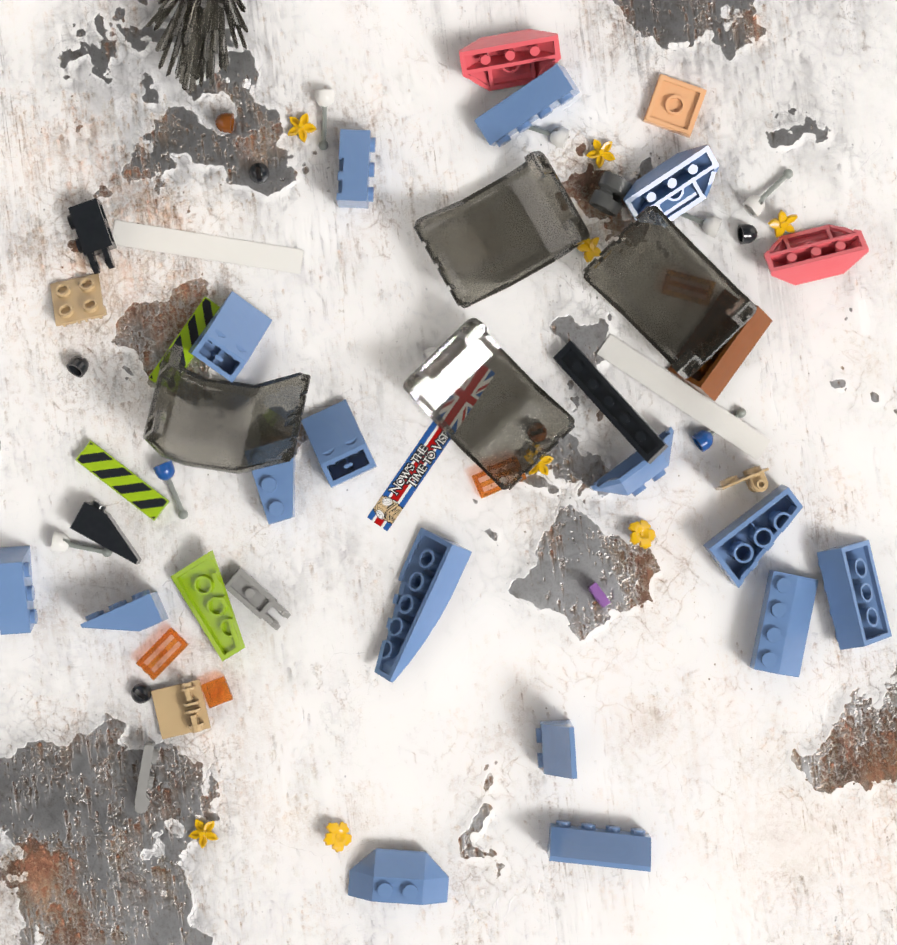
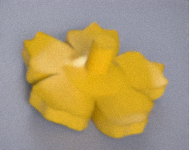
[628,519,656,549]
[323,821,352,852]

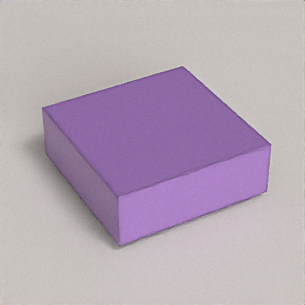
[587,582,611,608]

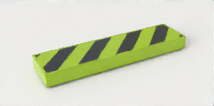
[148,297,220,393]
[76,440,170,521]

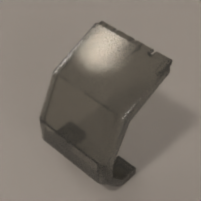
[413,151,590,308]
[583,205,757,379]
[403,318,575,490]
[143,344,311,474]

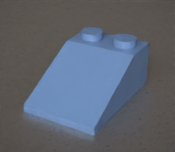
[536,720,577,779]

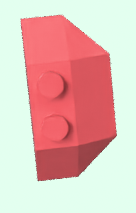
[459,29,561,91]
[764,224,869,285]

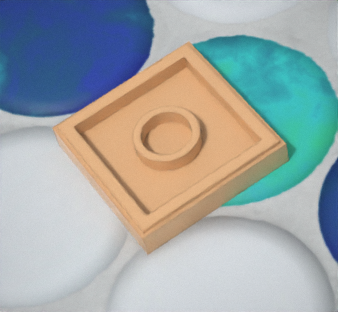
[643,74,707,138]

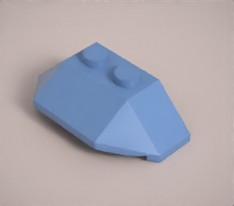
[623,144,719,225]
[589,427,674,497]
[348,848,449,905]

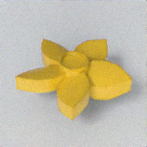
[288,113,317,143]
[586,139,615,168]
[768,210,798,238]
[577,232,602,263]
[524,447,554,475]
[189,819,219,849]

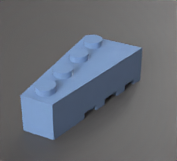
[474,64,580,147]
[703,484,803,588]

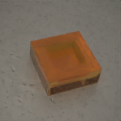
[201,676,234,708]

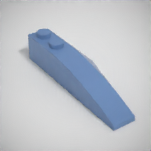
[374,528,472,682]

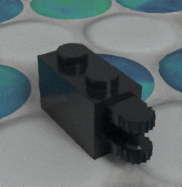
[67,198,117,274]

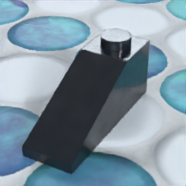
[70,500,142,564]

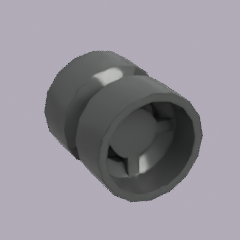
[588,171,633,217]

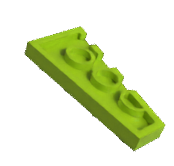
[170,550,245,662]

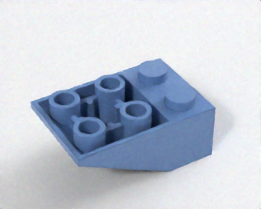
[188,291,272,382]
[301,399,377,488]
[80,589,169,631]

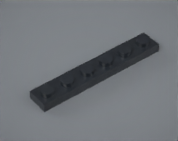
[553,340,668,464]

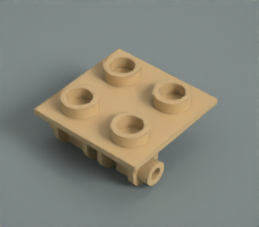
[50,273,107,327]
[715,465,769,492]
[151,679,211,739]

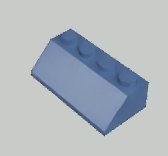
[817,540,892,650]
[750,570,819,677]
[547,820,651,872]

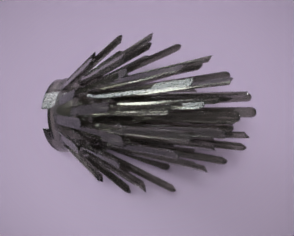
[145,0,248,92]

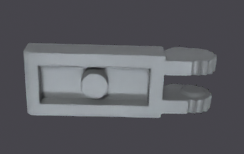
[225,567,291,630]
[134,741,159,814]

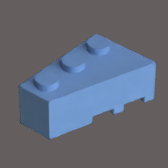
[336,129,376,209]
[246,438,296,525]
[0,545,38,635]

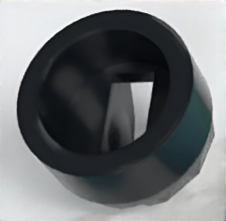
[249,163,269,184]
[737,224,758,244]
[66,356,89,378]
[131,683,152,704]

